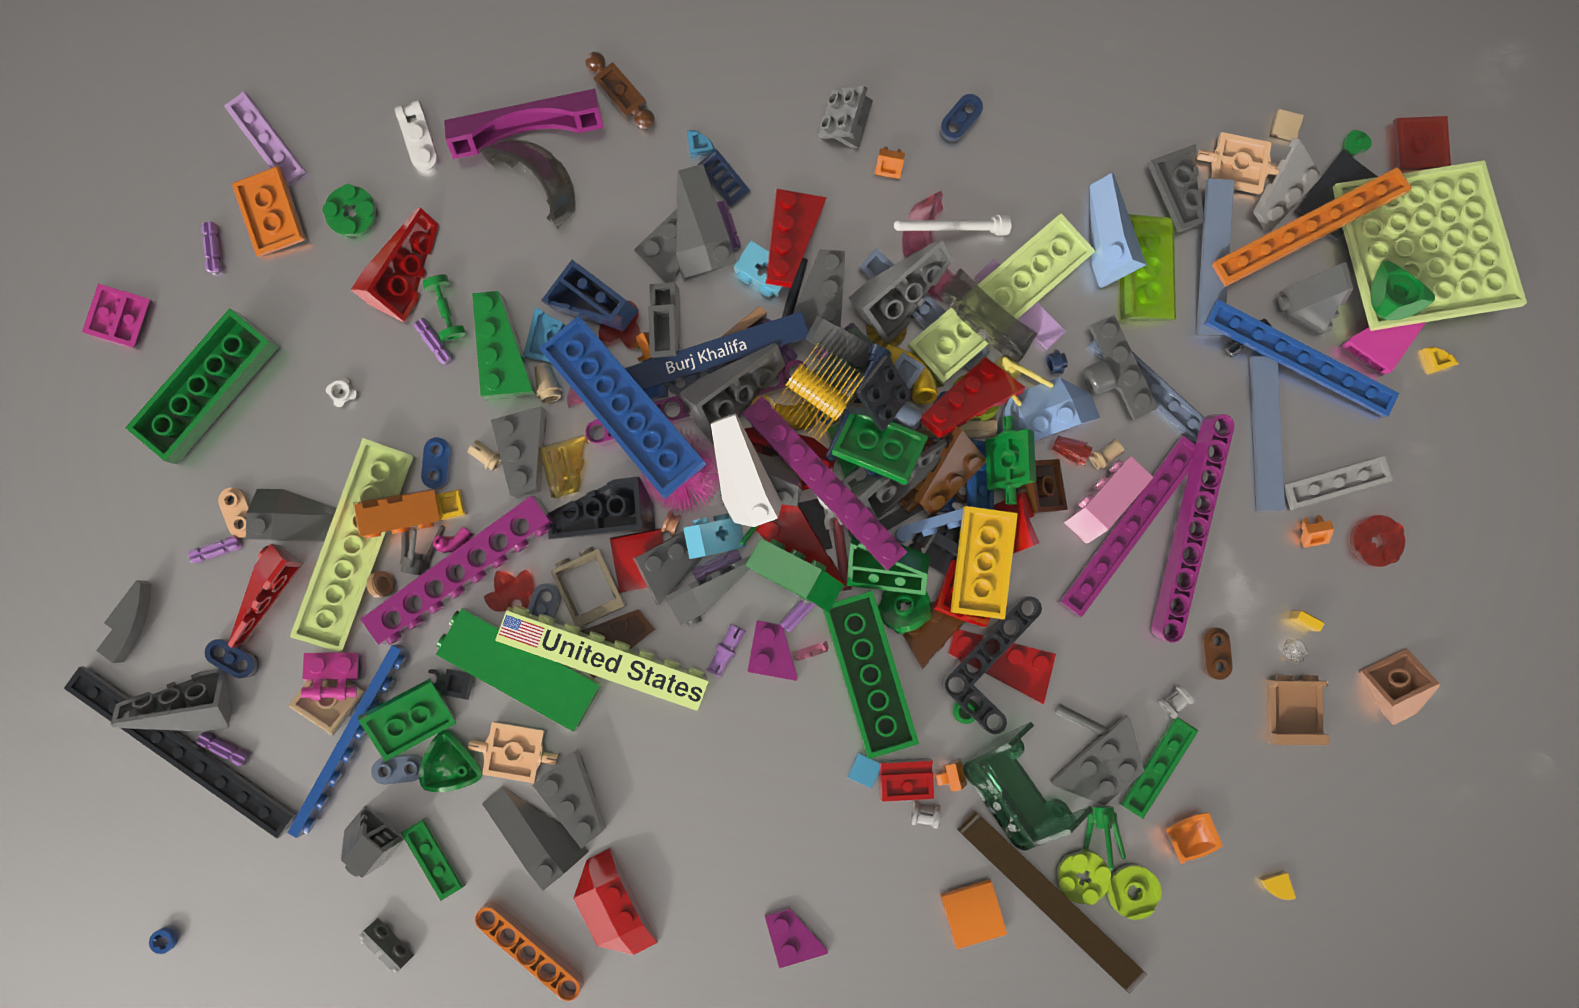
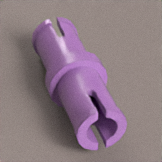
[706,623,746,677]

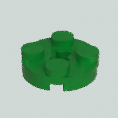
[322,184,377,237]
[878,590,932,634]

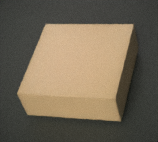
[1270,109,1304,141]

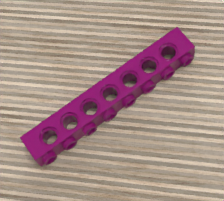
[360,495,554,645]

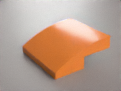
[940,879,1007,949]

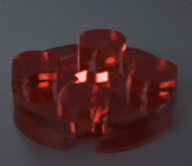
[1350,515,1405,567]

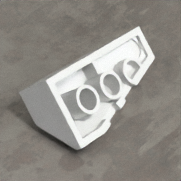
[711,413,782,527]

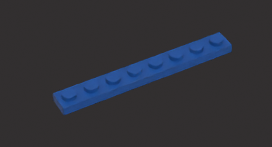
[1204,300,1399,417]
[287,644,407,838]

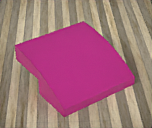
[82,283,150,348]

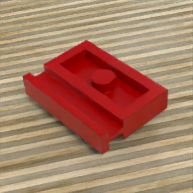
[879,759,934,802]

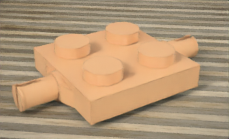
[1197,132,1279,194]
[468,721,559,783]

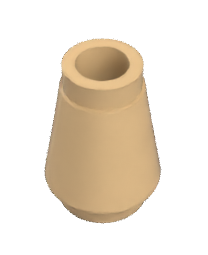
[534,363,562,403]

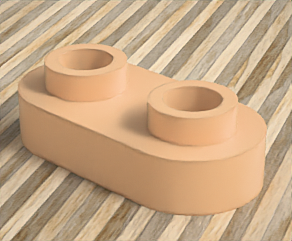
[218,487,250,538]

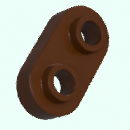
[1201,627,1233,680]

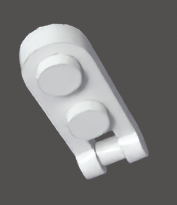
[394,99,439,173]

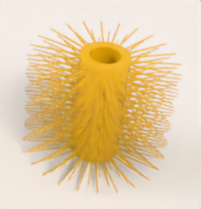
[772,343,864,440]

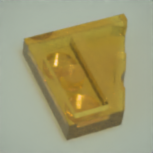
[539,435,588,498]

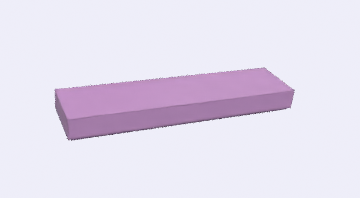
[224,91,307,186]
[975,259,1066,350]

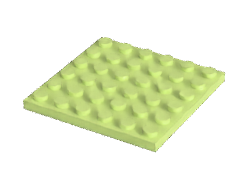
[1333,160,1527,331]

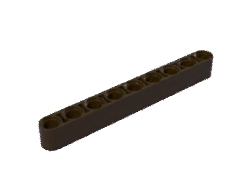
[957,810,1147,994]

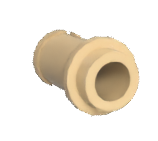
[1090,439,1124,469]
[468,440,501,471]

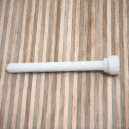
[894,215,1011,236]

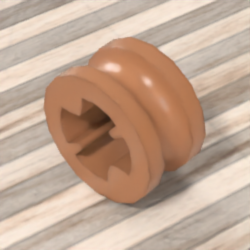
[661,511,682,537]

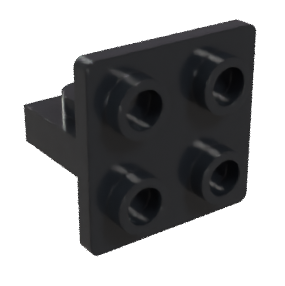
[846,356,911,431]
[925,525,961,575]

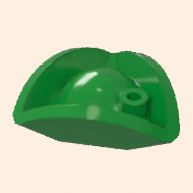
[1371,260,1435,320]
[419,730,482,792]

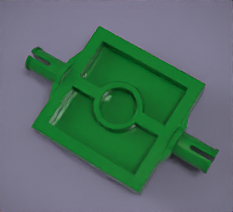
[985,416,1036,505]

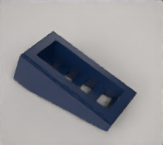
[698,149,751,208]

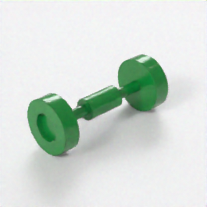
[422,274,466,342]

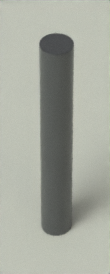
[1055,703,1110,736]

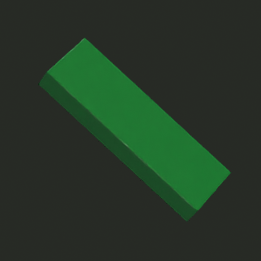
[401,818,465,901]

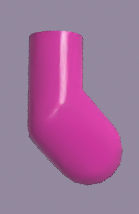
[433,526,473,553]

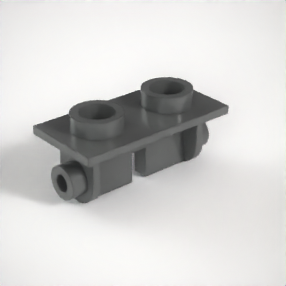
[359,918,414,974]

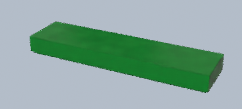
[1119,717,1199,819]

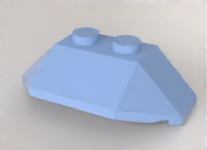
[997,377,1100,442]

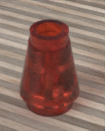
[1052,435,1093,466]

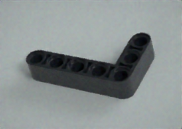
[942,596,1042,735]

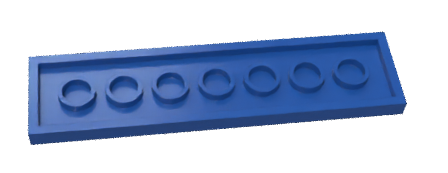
[539,315,706,499]

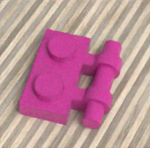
[301,653,359,700]

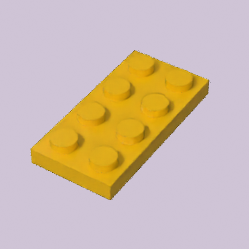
[951,506,1018,619]

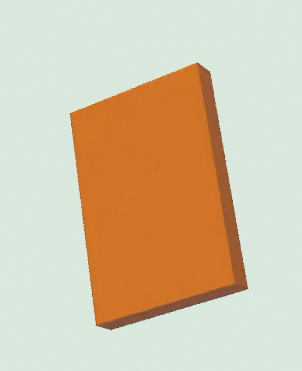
[232,166,306,257]

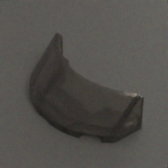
[480,139,576,229]
[940,268,1038,363]

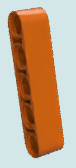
[475,902,584,1001]

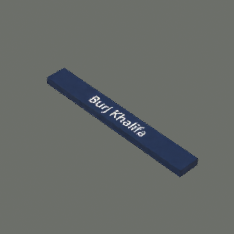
[625,311,809,390]

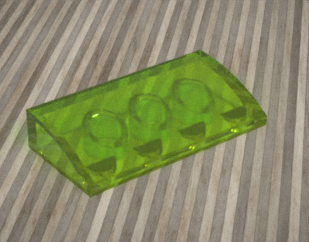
[1120,214,1176,321]

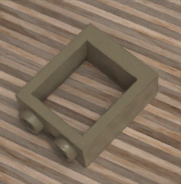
[551,547,627,628]

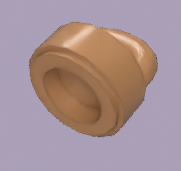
[367,571,394,598]

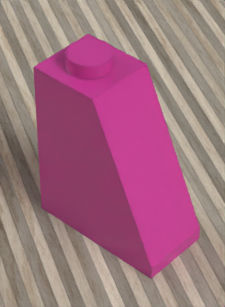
[1340,322,1426,376]

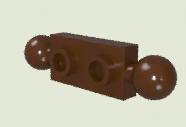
[585,52,655,130]

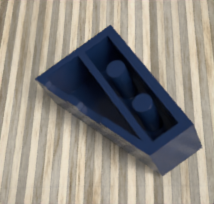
[541,259,639,331]

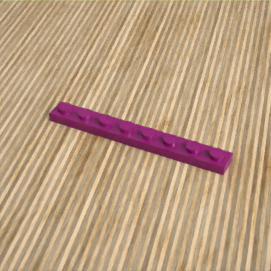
[742,396,907,571]
[1059,436,1196,617]

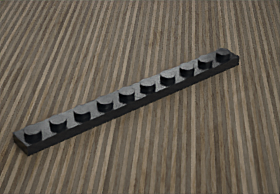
[64,666,296,839]

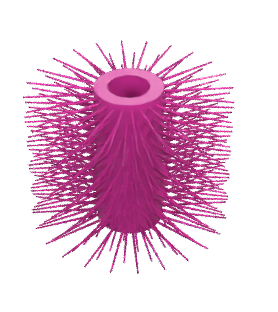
[640,429,720,514]

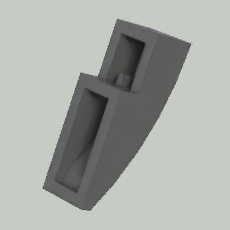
[648,282,679,358]
[805,315,872,370]
[96,580,151,663]

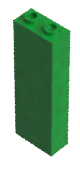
[436,608,602,732]

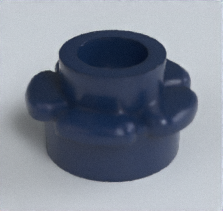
[1046,349,1068,374]

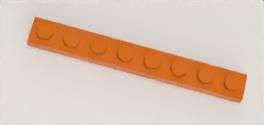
[1212,167,1412,287]

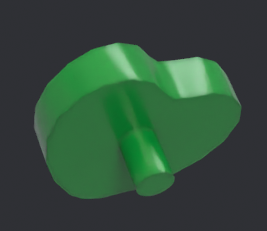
[1343,130,1372,156]

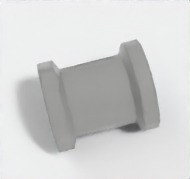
[1159,685,1195,719]
[910,801,941,829]

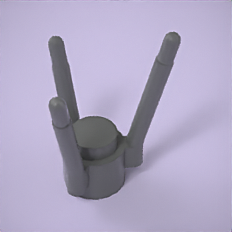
[400,525,445,575]

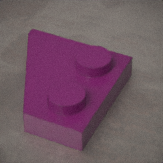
[747,620,797,681]
[765,907,828,968]

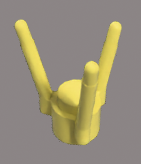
[996,355,1054,406]

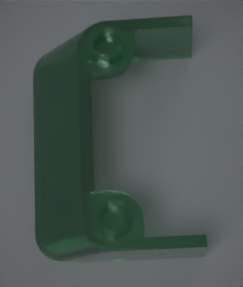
[963,722,1093,851]

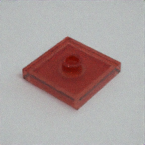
[1393,116,1451,170]

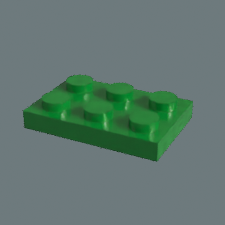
[832,413,928,485]
[358,678,456,761]

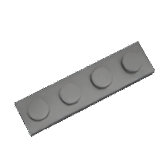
[1284,456,1393,510]

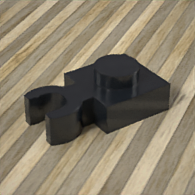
[428,669,474,700]

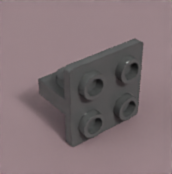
[818,85,873,149]

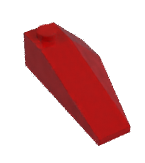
[350,207,439,322]
[228,544,304,648]

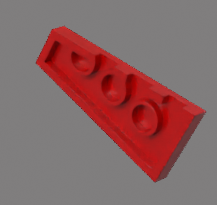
[765,189,827,288]
[919,357,1026,438]
[756,504,847,592]
[948,629,1056,705]

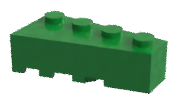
[472,291,537,401]

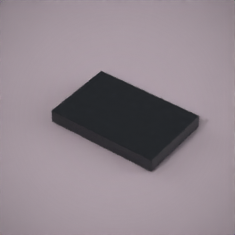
[1295,150,1378,242]

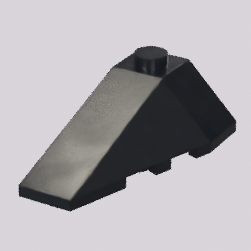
[548,476,655,539]

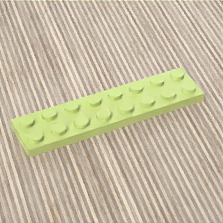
[908,213,1095,385]
[290,438,413,653]

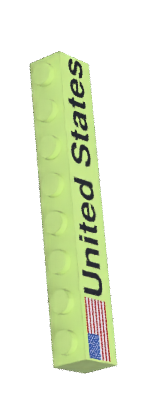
[495,605,709,711]

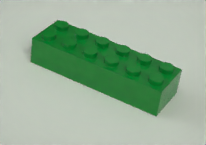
[125,308,279,464]
[822,591,919,760]

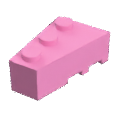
[1064,456,1154,544]

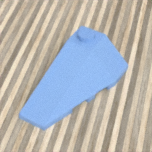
[1090,173,1146,288]

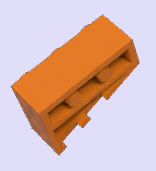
[353,489,440,538]

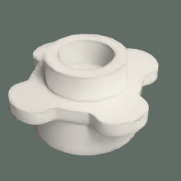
[326,377,357,407]

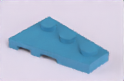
[523,307,566,364]

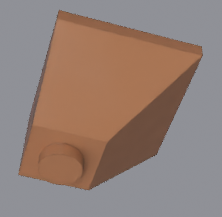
[1361,648,1440,725]

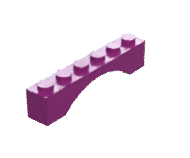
[444,88,604,159]

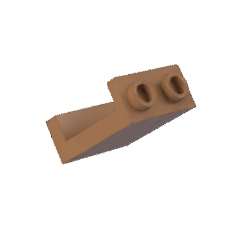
[1267,675,1329,745]

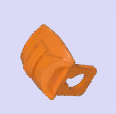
[1166,812,1223,864]

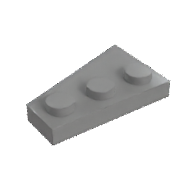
[1253,138,1322,231]

